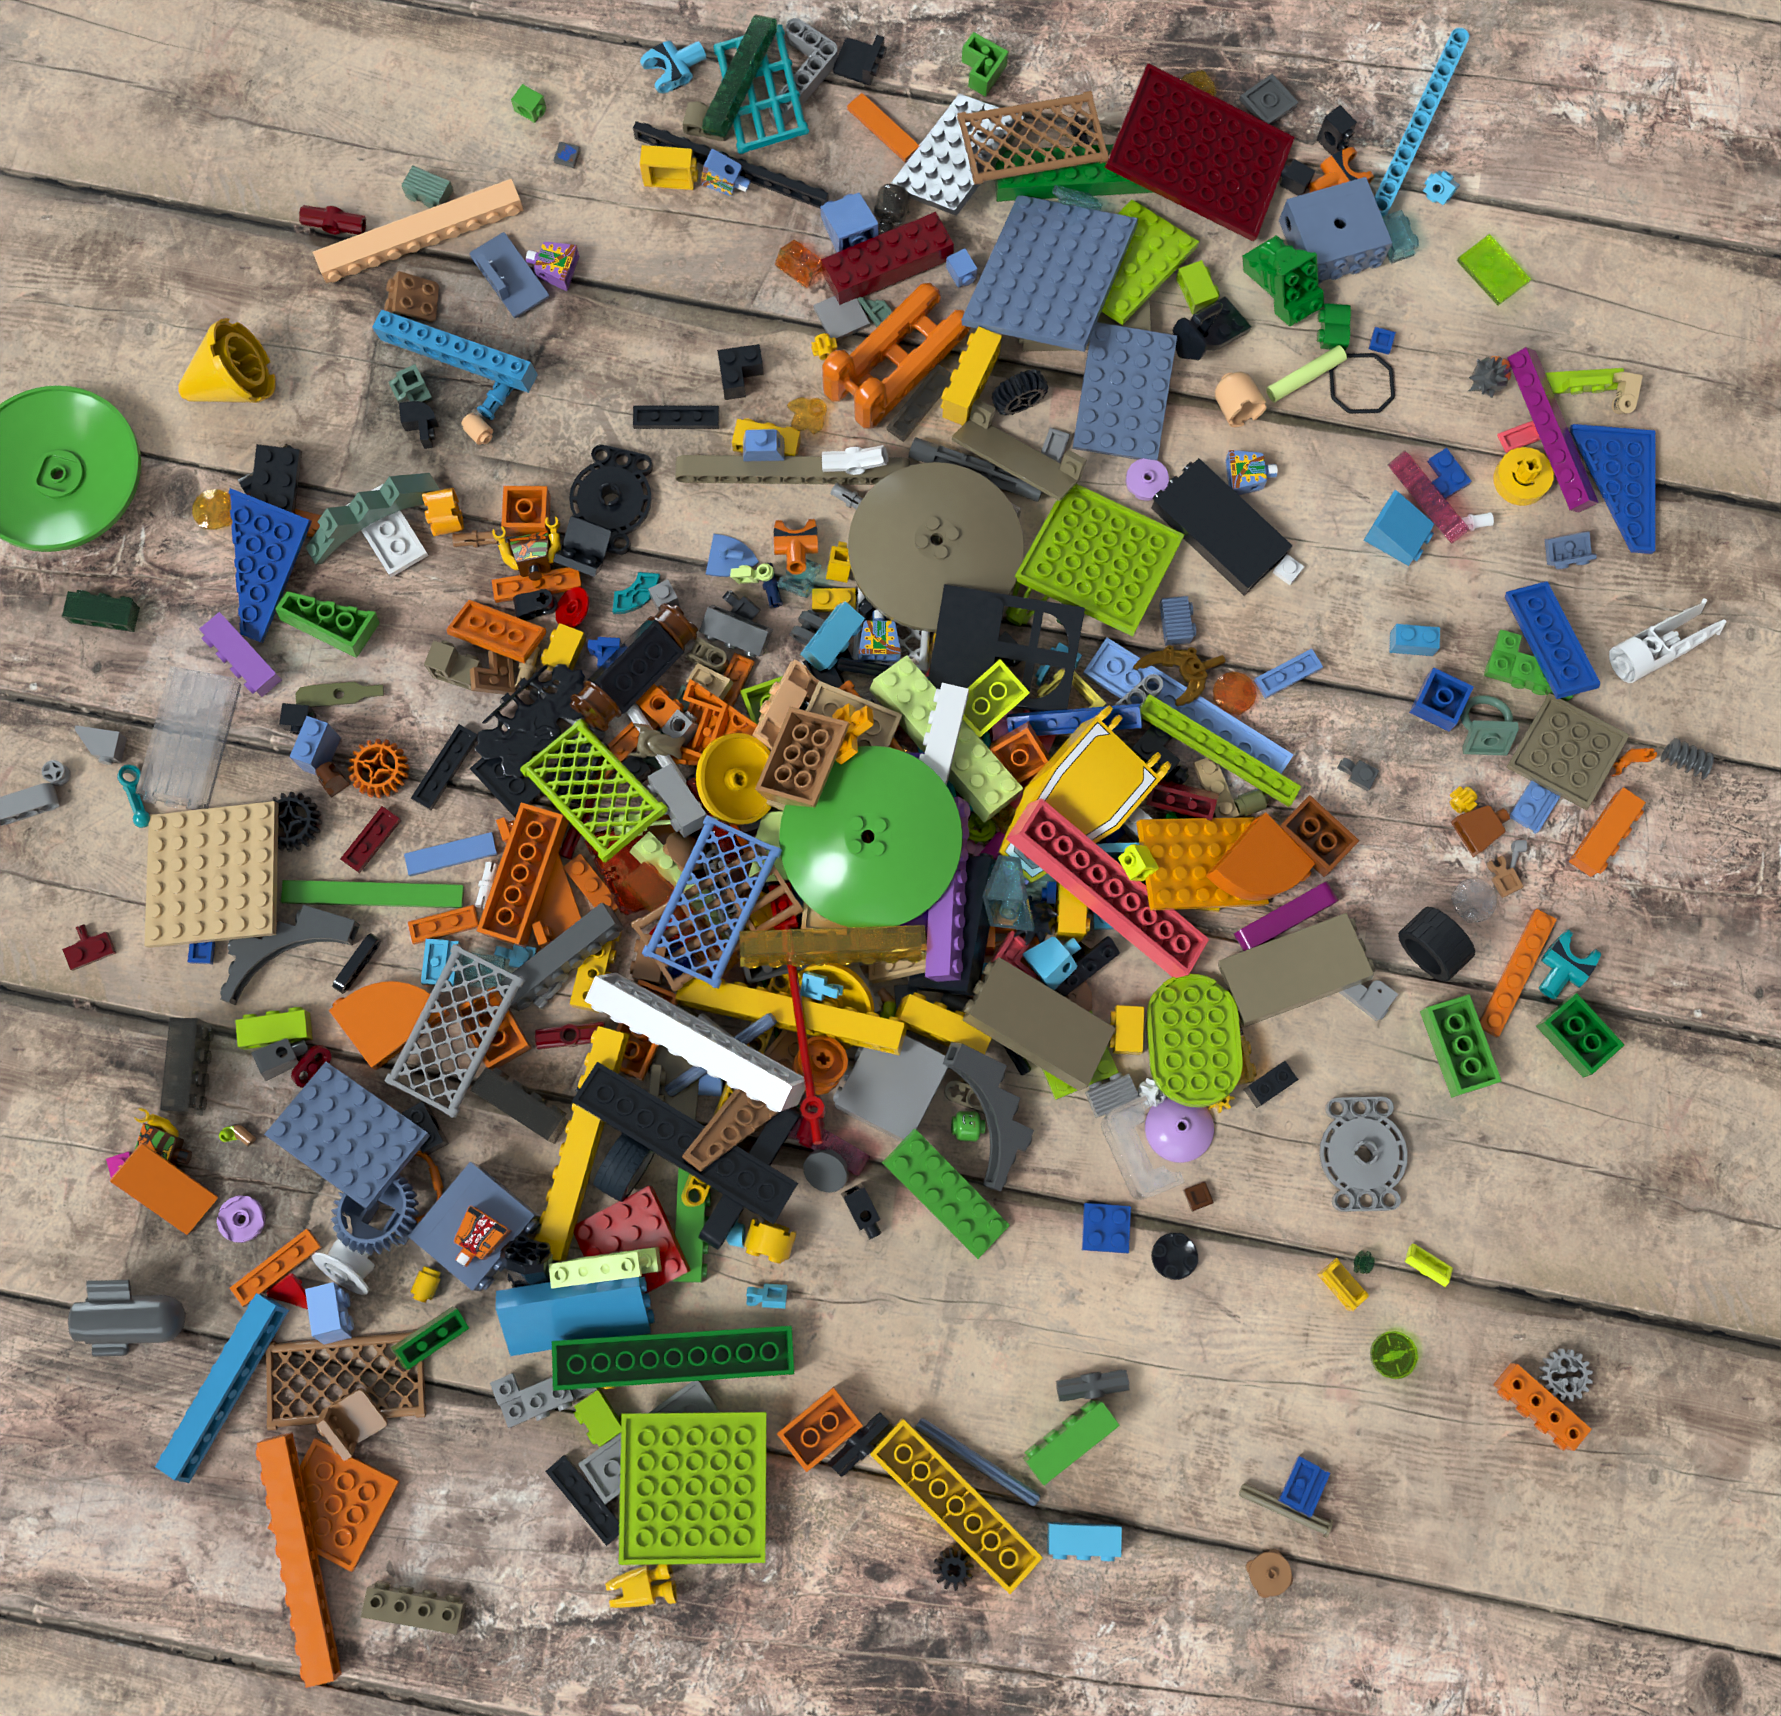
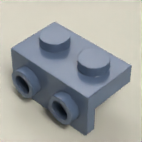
[1544,531,1597,569]

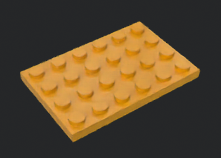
[1136,817,1269,911]

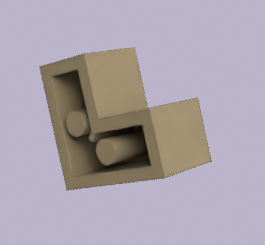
[424,640,483,690]

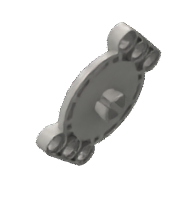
[1319,1097,1408,1212]

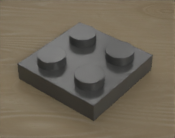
[1239,73,1299,125]

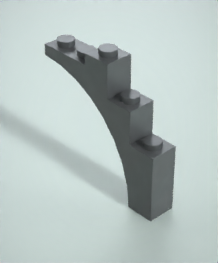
[220,905,360,1005]
[943,1042,1034,1191]

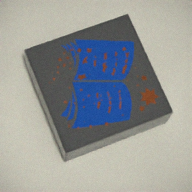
[553,142,580,168]

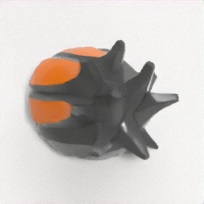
[1468,356,1511,398]

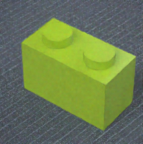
[1176,260,1219,314]
[574,1389,621,1447]

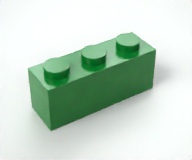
[391,1307,469,1370]

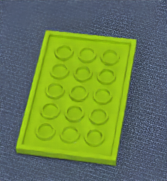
[1101,199,1199,325]

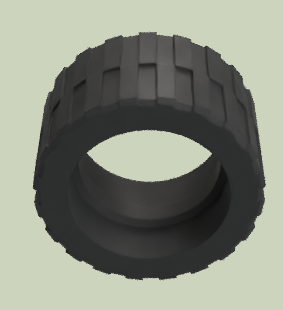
[1398,907,1475,982]

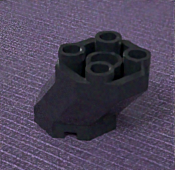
[500,1235,553,1288]

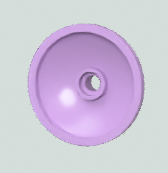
[1145,1096,1214,1163]

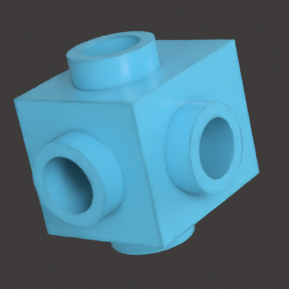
[1423,170,1460,205]

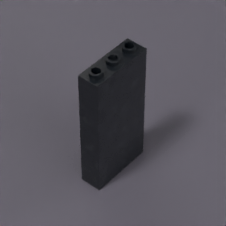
[1151,458,1293,596]
[908,853,1001,996]

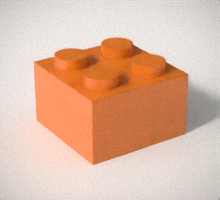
[501,486,551,537]
[989,722,1051,783]

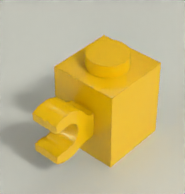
[826,541,851,583]

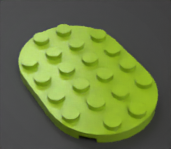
[1146,974,1243,1107]

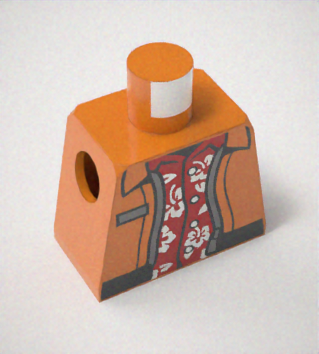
[454,1205,511,1267]

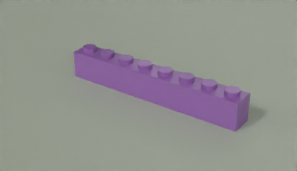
[925,797,970,982]

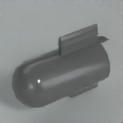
[68,1280,186,1356]

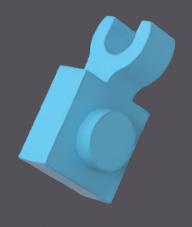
[494,945,537,968]
[801,971,844,1001]
[746,1284,788,1309]

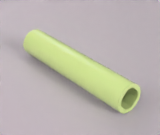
[1266,345,1347,402]

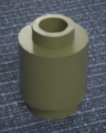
[1234,789,1269,816]

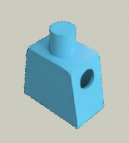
[1022,937,1081,990]

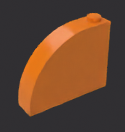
[1206,812,1315,901]
[329,981,450,1070]

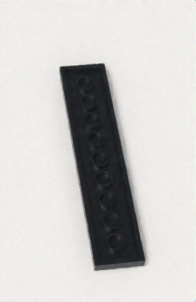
[572,1062,798,1225]

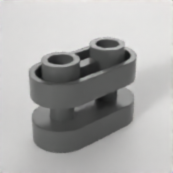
[790,610,825,646]

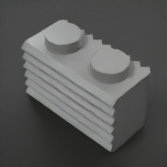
[1085,1072,1140,1118]

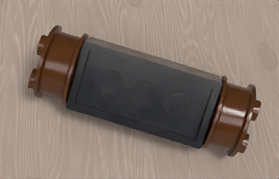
[570,603,698,731]

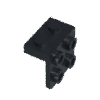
[833,35,887,86]

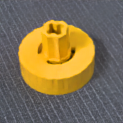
[1493,447,1554,506]

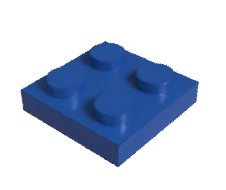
[1082,1203,1131,1254]

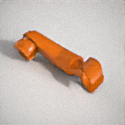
[1611,748,1657,777]

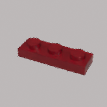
[340,806,401,874]

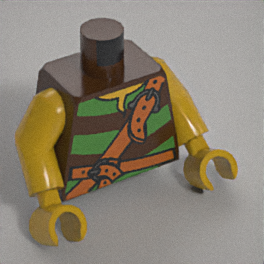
[492,516,561,581]
[118,1108,192,1168]

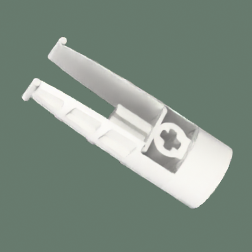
[1609,598,1726,683]

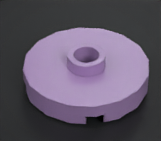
[1125,459,1169,501]
[217,1196,266,1243]

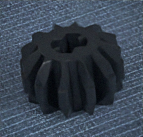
[933,1547,974,1591]

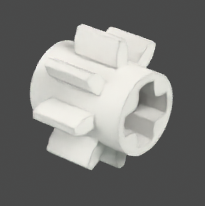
[1138,1078,1166,1107]

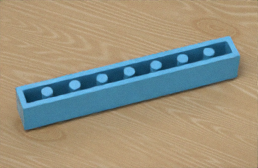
[155,1293,289,1483]

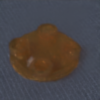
[1213,672,1257,715]

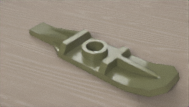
[296,682,384,708]

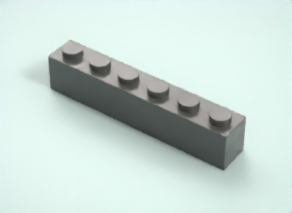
[496,902,625,1011]

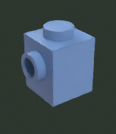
[946,249,977,288]

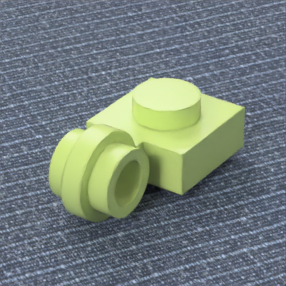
[730,563,774,584]

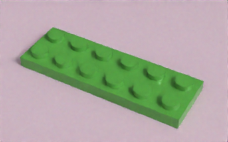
[882,1129,1010,1259]

